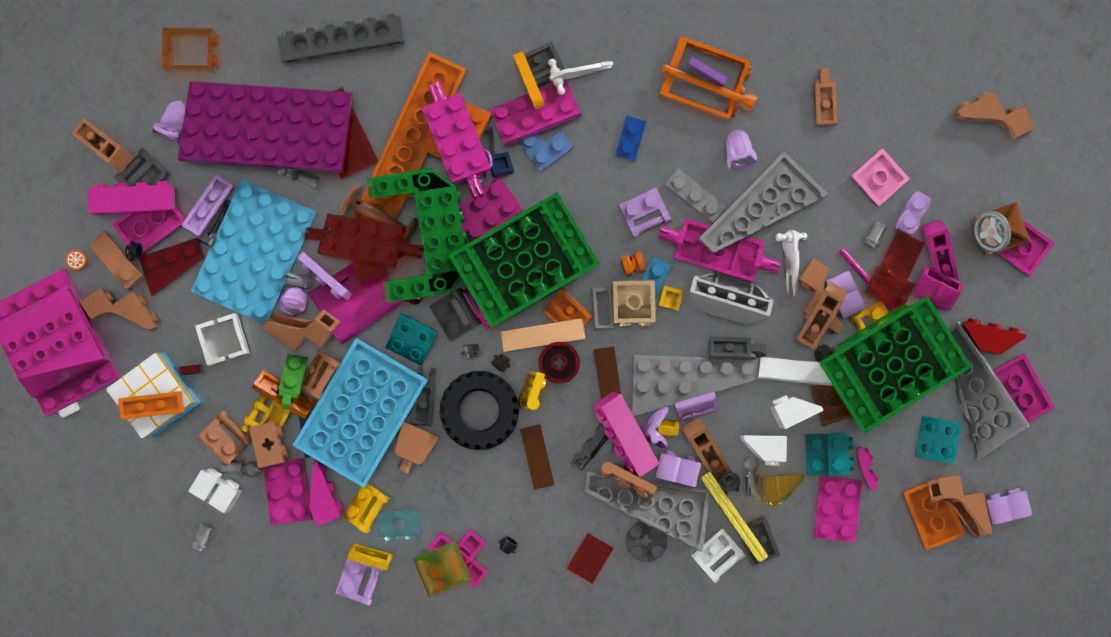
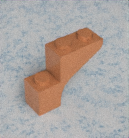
[955,92,1035,140]
[798,258,842,335]
[80,288,158,330]
[261,309,340,352]
[928,475,993,537]

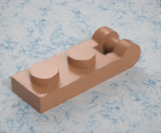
[601,462,657,498]

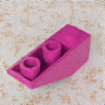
[309,460,343,526]

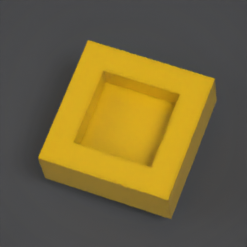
[658,286,684,311]
[657,420,679,438]

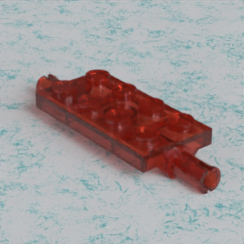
[305,213,423,268]

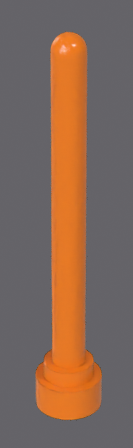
[662,65,758,112]

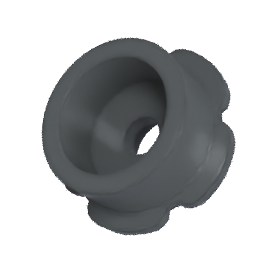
[461,344,481,358]

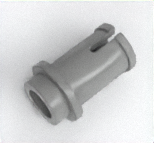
[864,221,887,249]
[285,272,312,290]
[191,524,213,552]

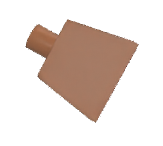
[394,421,440,474]

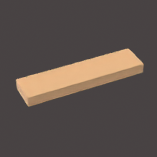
[500,318,586,352]

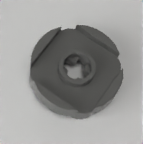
[625,521,667,562]

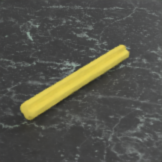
[701,472,768,562]

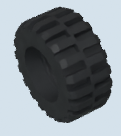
[439,371,519,450]

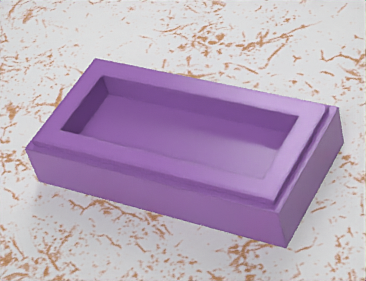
[688,56,728,87]

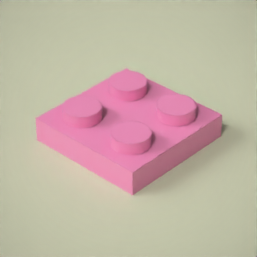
[851,148,910,207]

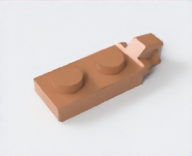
[814,68,838,126]

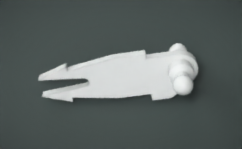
[548,59,613,95]
[775,230,808,296]

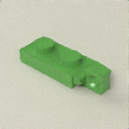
[279,354,308,410]

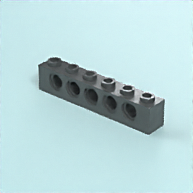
[277,14,405,64]

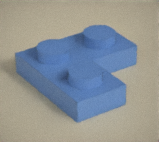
[518,131,573,172]

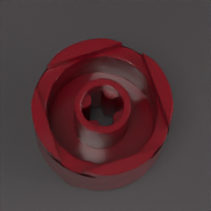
[538,342,580,384]

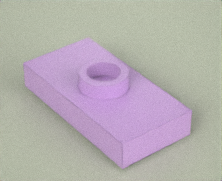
[675,392,719,422]

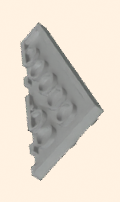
[698,152,829,254]
[949,322,1030,460]
[632,355,758,416]
[584,471,710,552]

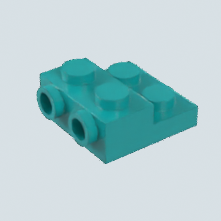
[805,433,854,476]

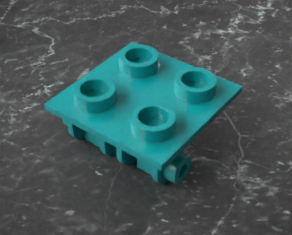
[385,313,438,366]
[915,416,963,464]

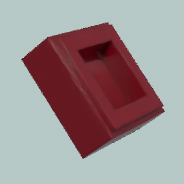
[179,364,203,375]

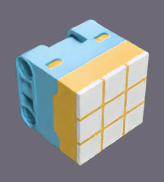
[106,352,201,439]

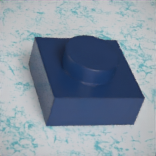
[491,152,514,178]

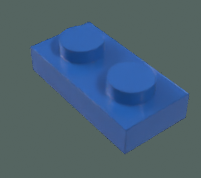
[615,116,646,161]

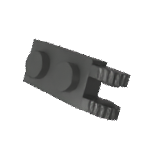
[411,367,436,426]

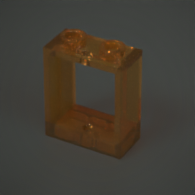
[162,28,218,73]

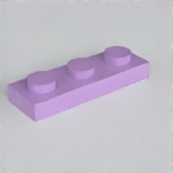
[182,174,234,238]
[298,252,353,301]

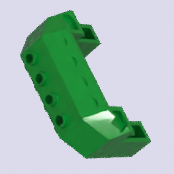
[366,168,467,303]

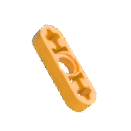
[513,51,545,110]

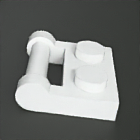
[691,528,747,584]

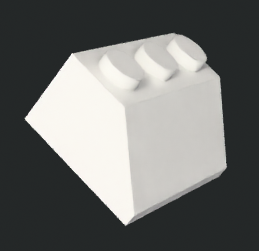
[769,395,824,429]
[740,435,787,466]

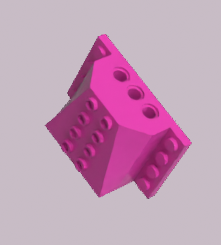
[0,268,120,417]

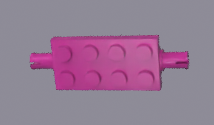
[422,81,491,200]
[658,218,781,282]

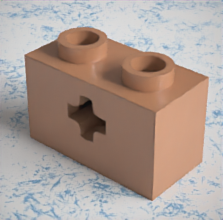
[249,421,288,468]

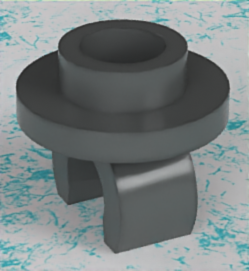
[719,473,740,495]

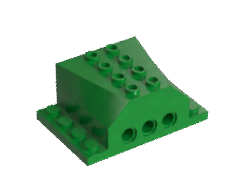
[448,192,600,328]
[819,295,972,434]

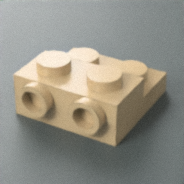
[613,280,656,326]

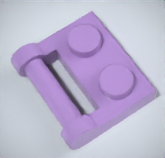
[619,188,672,238]
[335,559,383,606]

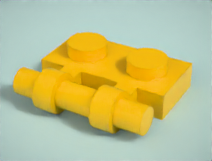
[241,394,291,447]

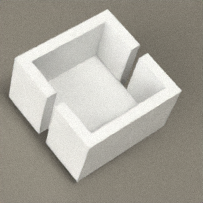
[195,313,250,366]
[188,468,242,513]

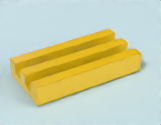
[347,543,393,570]

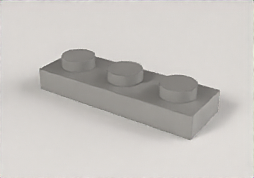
[665,168,726,223]

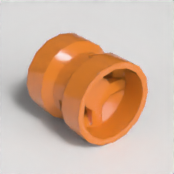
[621,251,646,276]

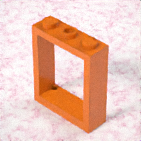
[659,36,752,121]

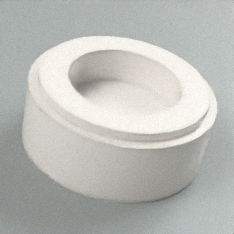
[58,402,80,418]

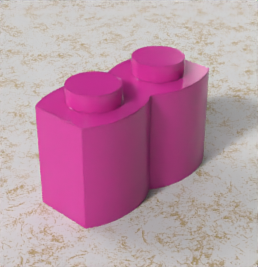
[913,267,963,311]

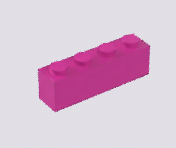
[88,181,176,215]
[593,392,659,478]

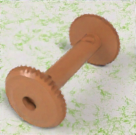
[339,184,418,250]

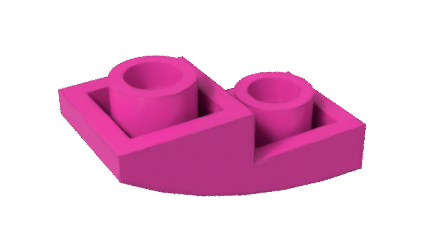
[856,447,879,491]

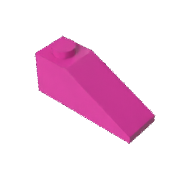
[921,220,960,282]

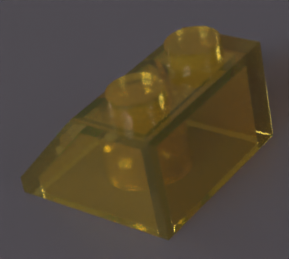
[759,473,805,506]
[413,540,472,597]

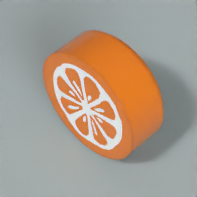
[65,250,87,271]

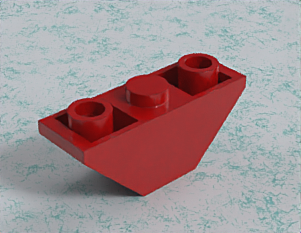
[962,318,1026,355]

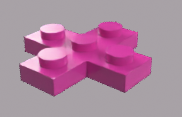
[428,529,489,590]

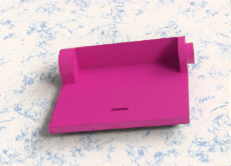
[308,252,403,345]

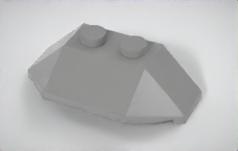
[689,271,774,324]

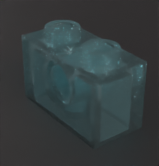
[378,509,422,541]

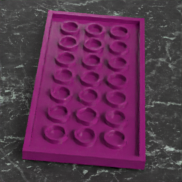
[178,81,353,173]

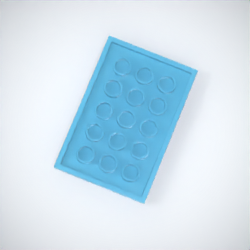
[191,178,318,324]
[292,338,428,488]

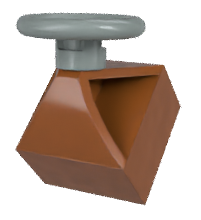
[973,202,1030,256]

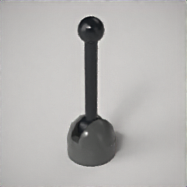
[198,200,231,247]

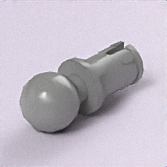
[743,456,760,496]
[221,460,261,478]

